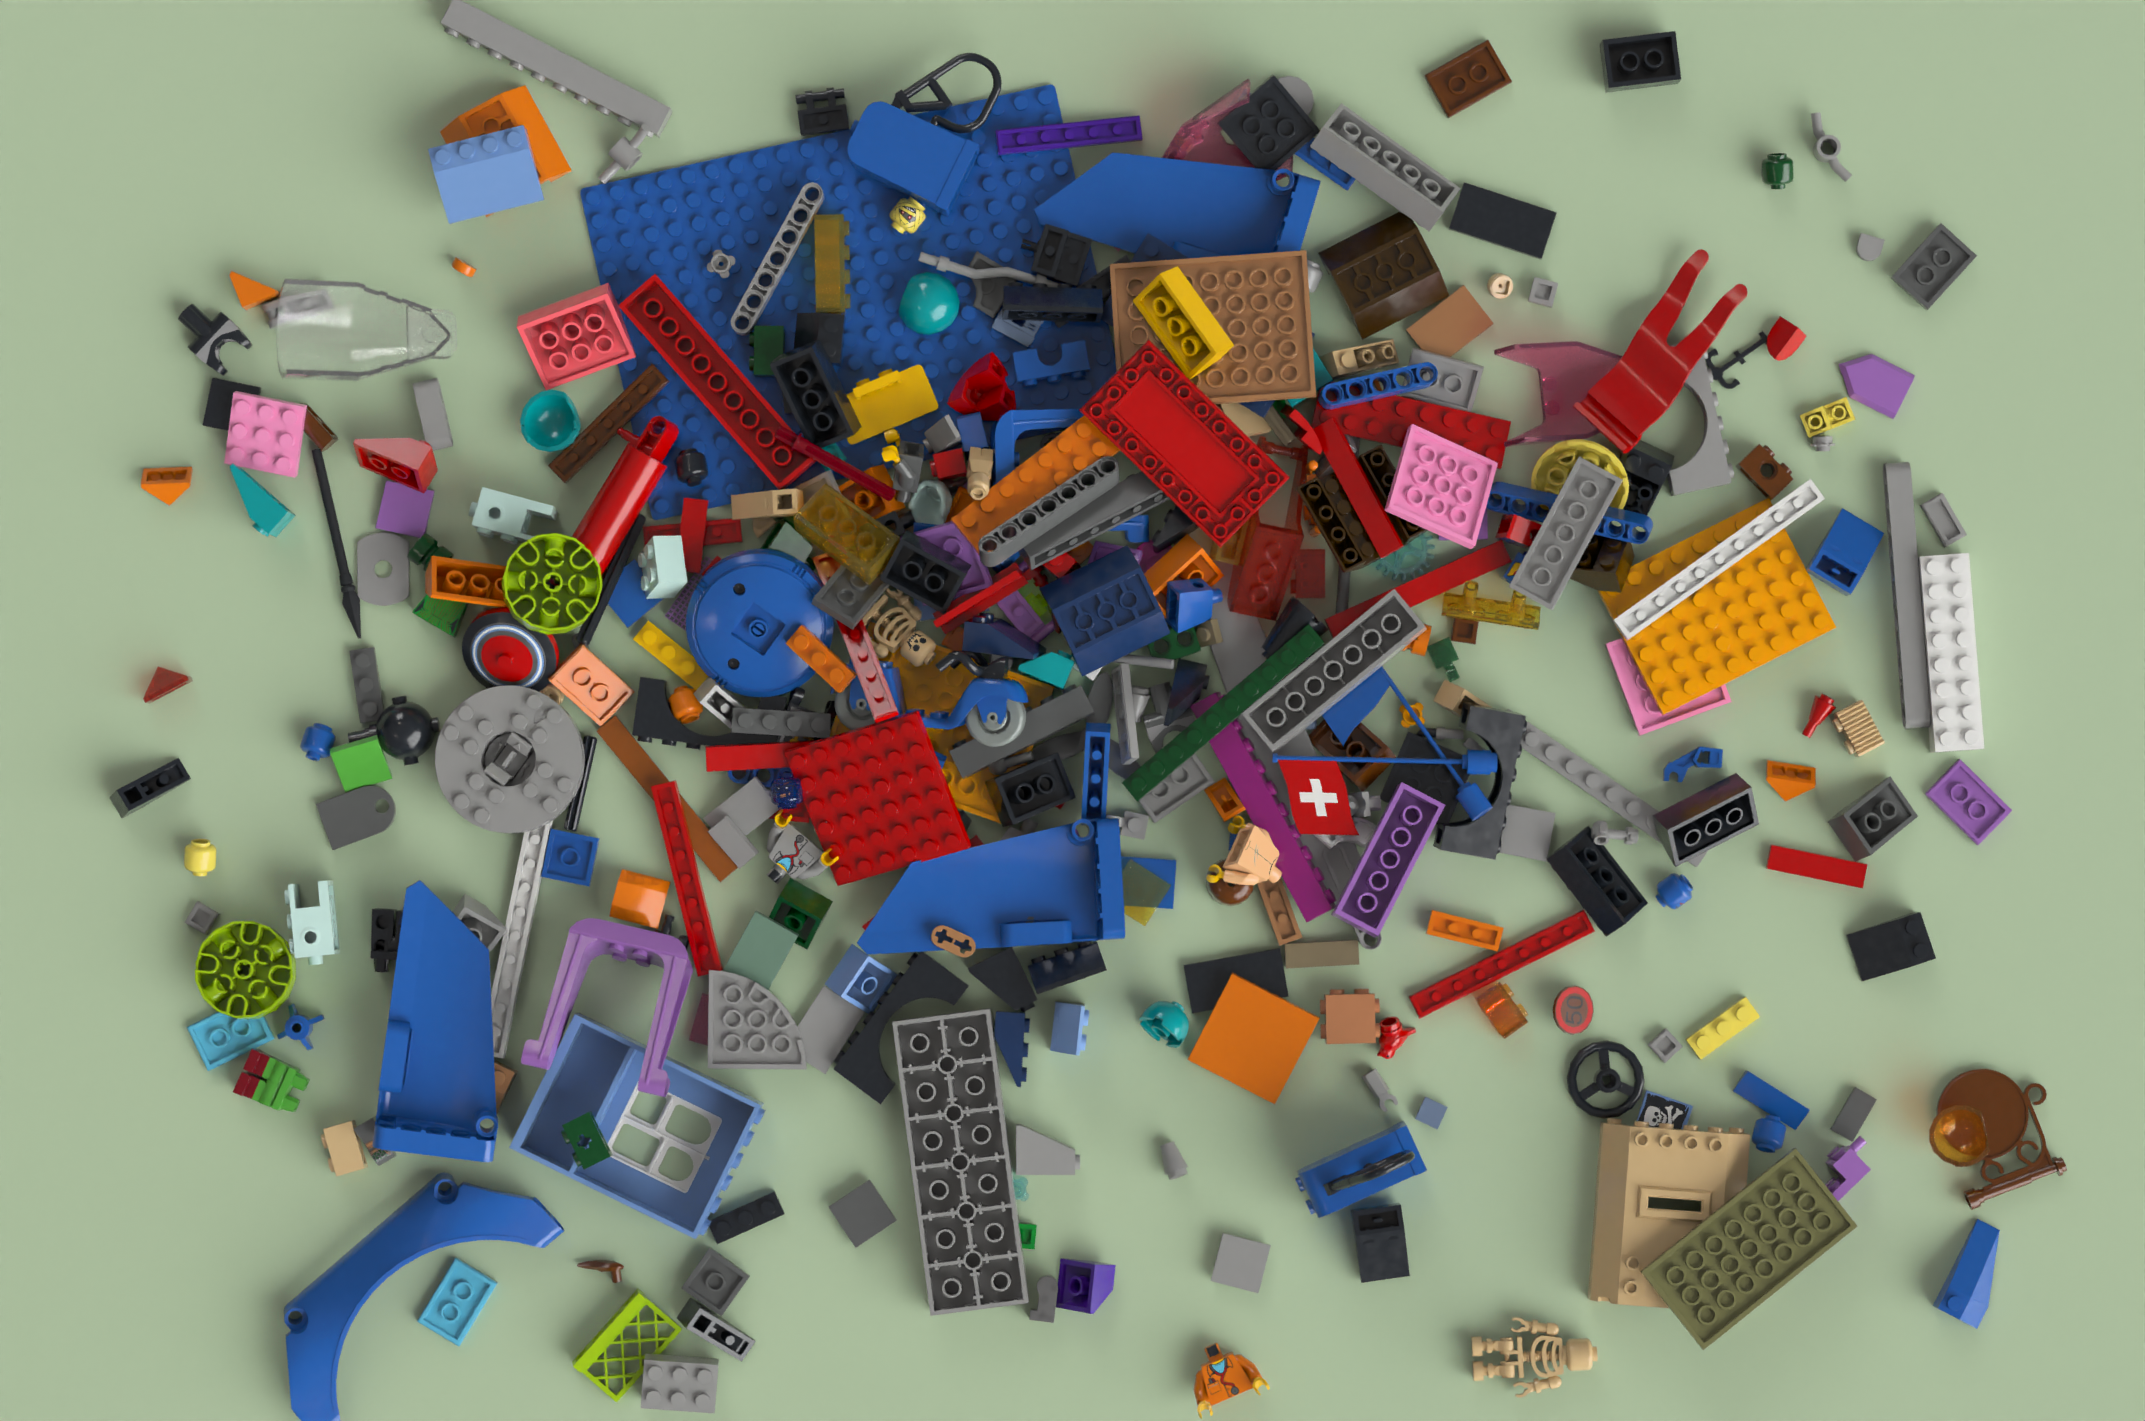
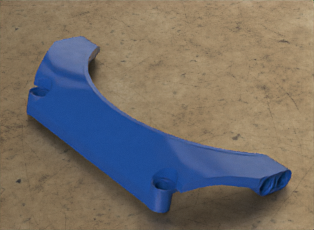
[284,1172,565,1421]

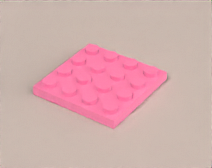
[1384,424,1498,549]
[1605,638,1732,736]

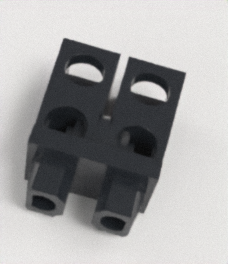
[370,908,402,972]

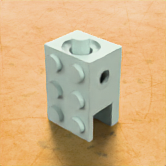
[469,487,558,545]
[284,880,340,965]

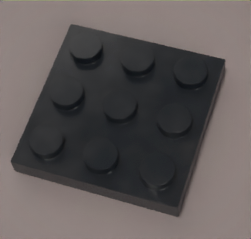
[1217,75,1320,170]
[1380,731,1470,825]

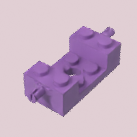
[1825,1136,1871,1201]

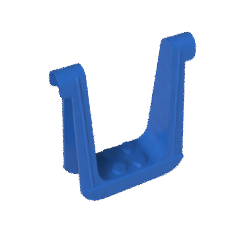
[990,409,1149,542]

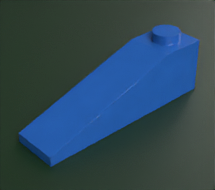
[1933,1219,2000,1329]

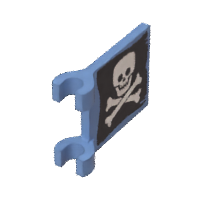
[1636,1090,1693,1129]

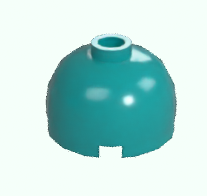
[1139,1001,1189,1048]

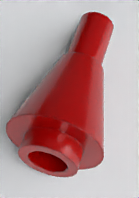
[1802,694,1837,738]

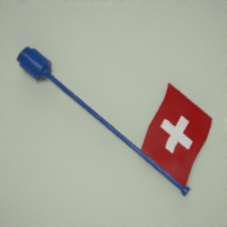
[1272,750,1497,835]

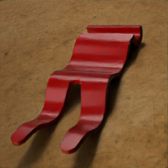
[1573,249,1748,454]

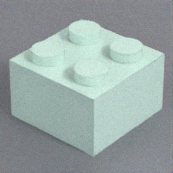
[638,535,687,599]

